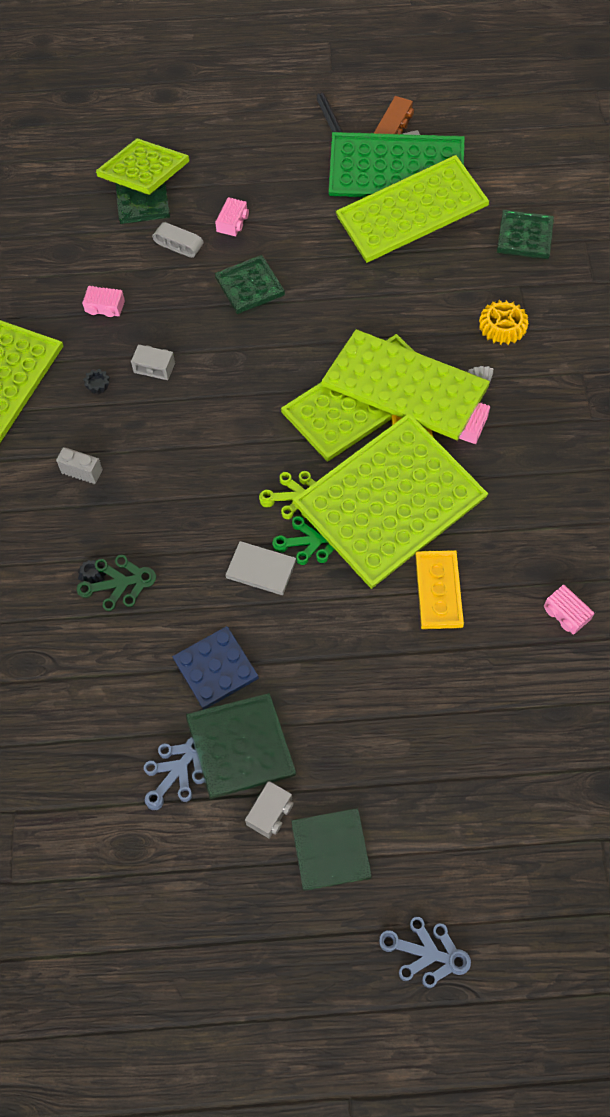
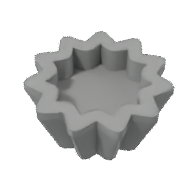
[468,366,493,381]

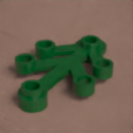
[77,555,156,611]

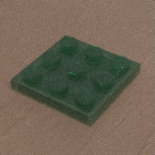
[115,182,170,224]
[497,210,554,259]
[215,255,285,314]
[291,808,372,891]

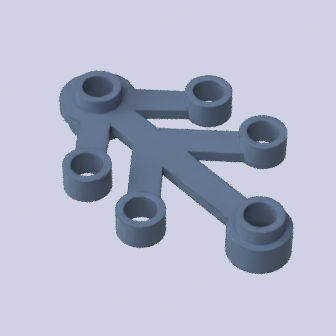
[144,736,207,810]
[379,917,471,988]

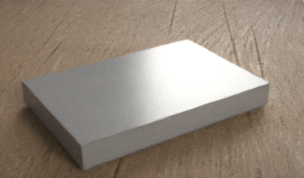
[226,541,296,595]

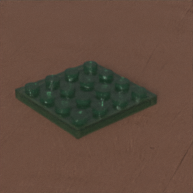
[186,693,296,799]

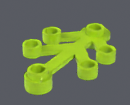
[259,471,315,519]

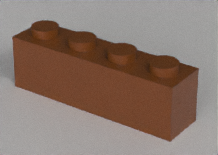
[374,96,414,134]

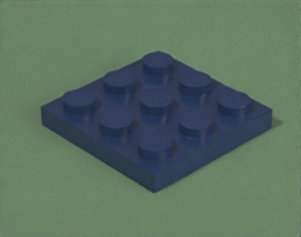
[172,626,259,710]

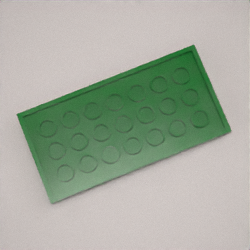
[329,132,465,197]

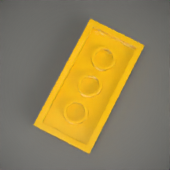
[415,551,464,629]

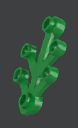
[272,516,335,565]

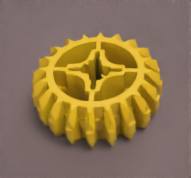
[479,300,529,345]

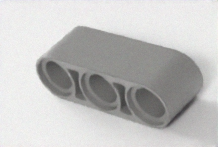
[152,222,204,258]

